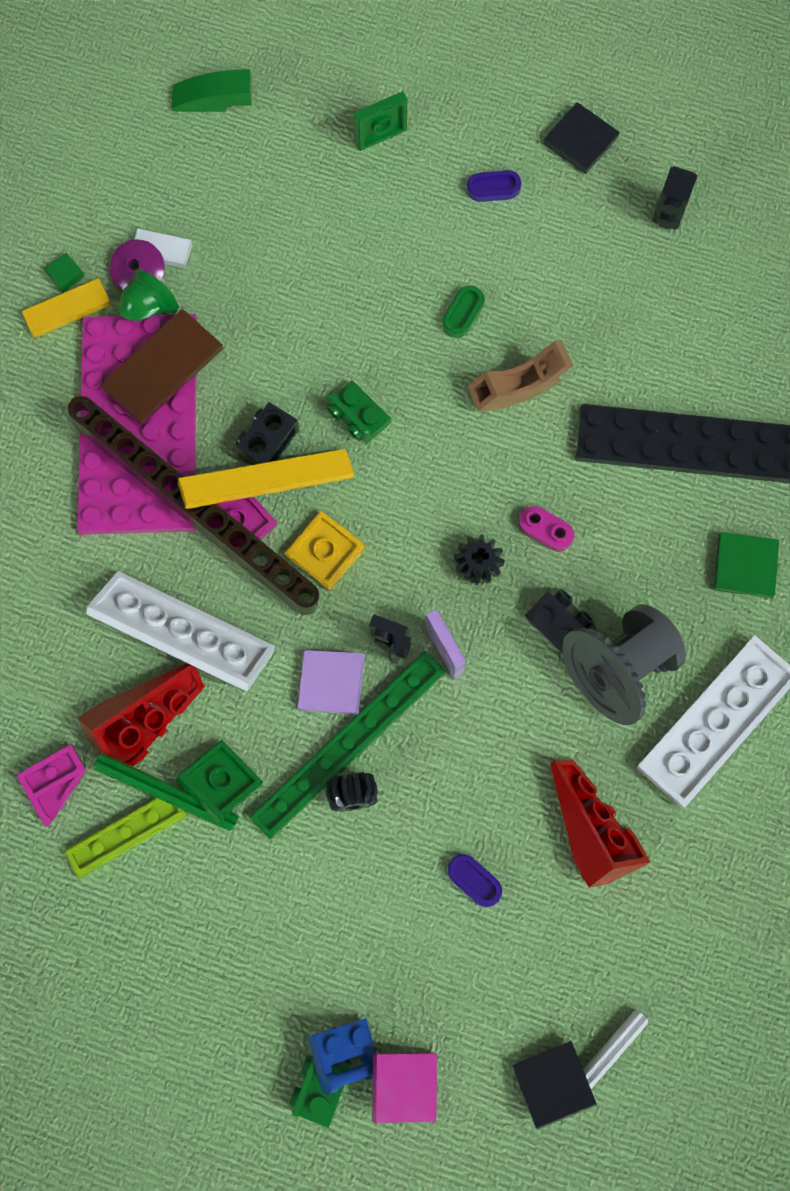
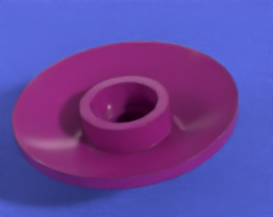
[110,239,165,290]

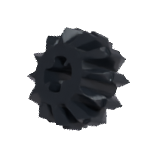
[454,534,505,586]
[326,772,378,812]

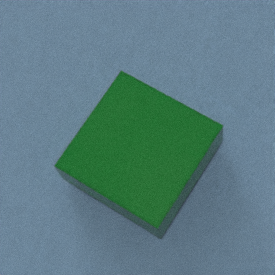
[44,253,85,292]

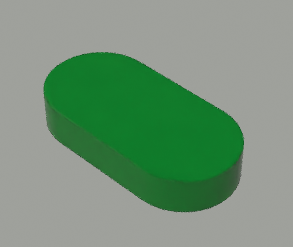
[443,286,484,338]

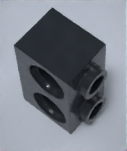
[236,402,299,465]

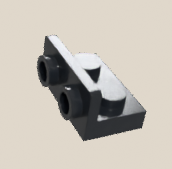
[369,614,412,665]

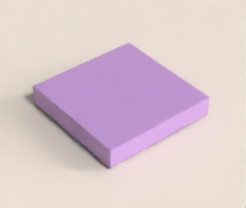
[425,610,466,680]
[298,650,365,715]

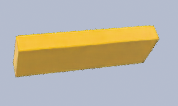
[22,278,111,338]

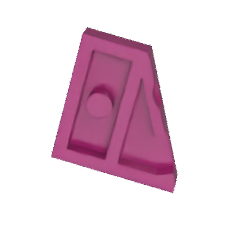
[16,744,87,827]

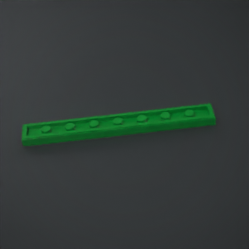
[249,651,446,840]

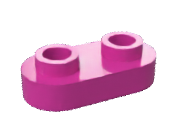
[519,506,574,552]

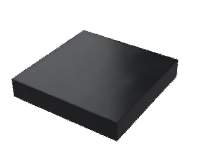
[543,102,620,174]
[512,1041,597,1130]

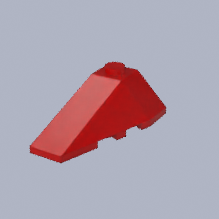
[77,663,205,767]
[550,759,650,888]

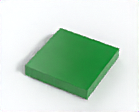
[353,91,408,151]
[714,532,779,598]
[176,739,263,823]

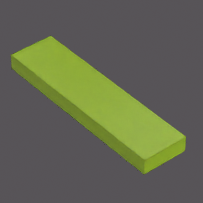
[64,798,189,879]

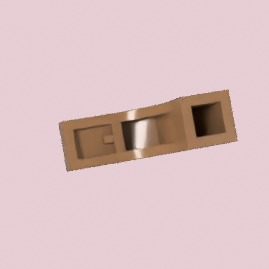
[468,340,573,411]

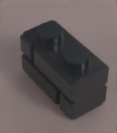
[652,166,698,230]

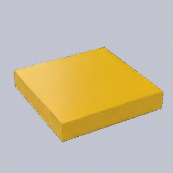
[284,510,366,591]

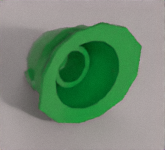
[118,269,179,321]

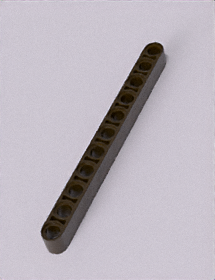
[67,396,319,615]

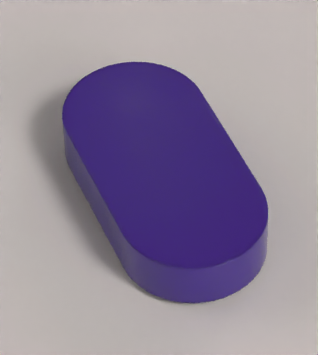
[467,170,522,202]
[447,854,502,907]

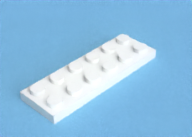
[86,571,275,692]
[636,635,790,809]

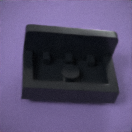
[524,588,597,654]

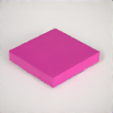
[207,497,278,562]
[372,1053,437,1123]

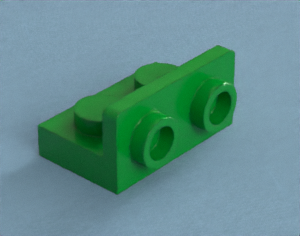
[327,380,391,445]
[289,1054,352,1128]

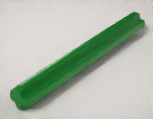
[93,753,238,831]

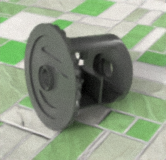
[563,604,686,725]

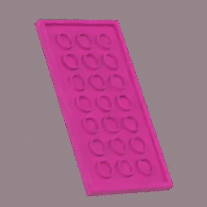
[77,314,197,535]

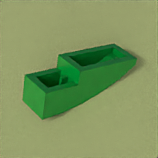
[172,69,252,112]

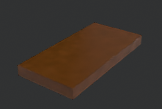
[100,308,224,426]

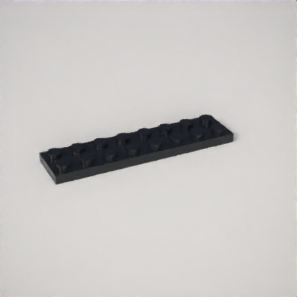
[576,404,790,483]

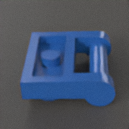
[308,1018,376,1095]

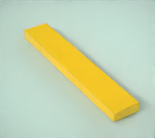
[178,449,354,509]

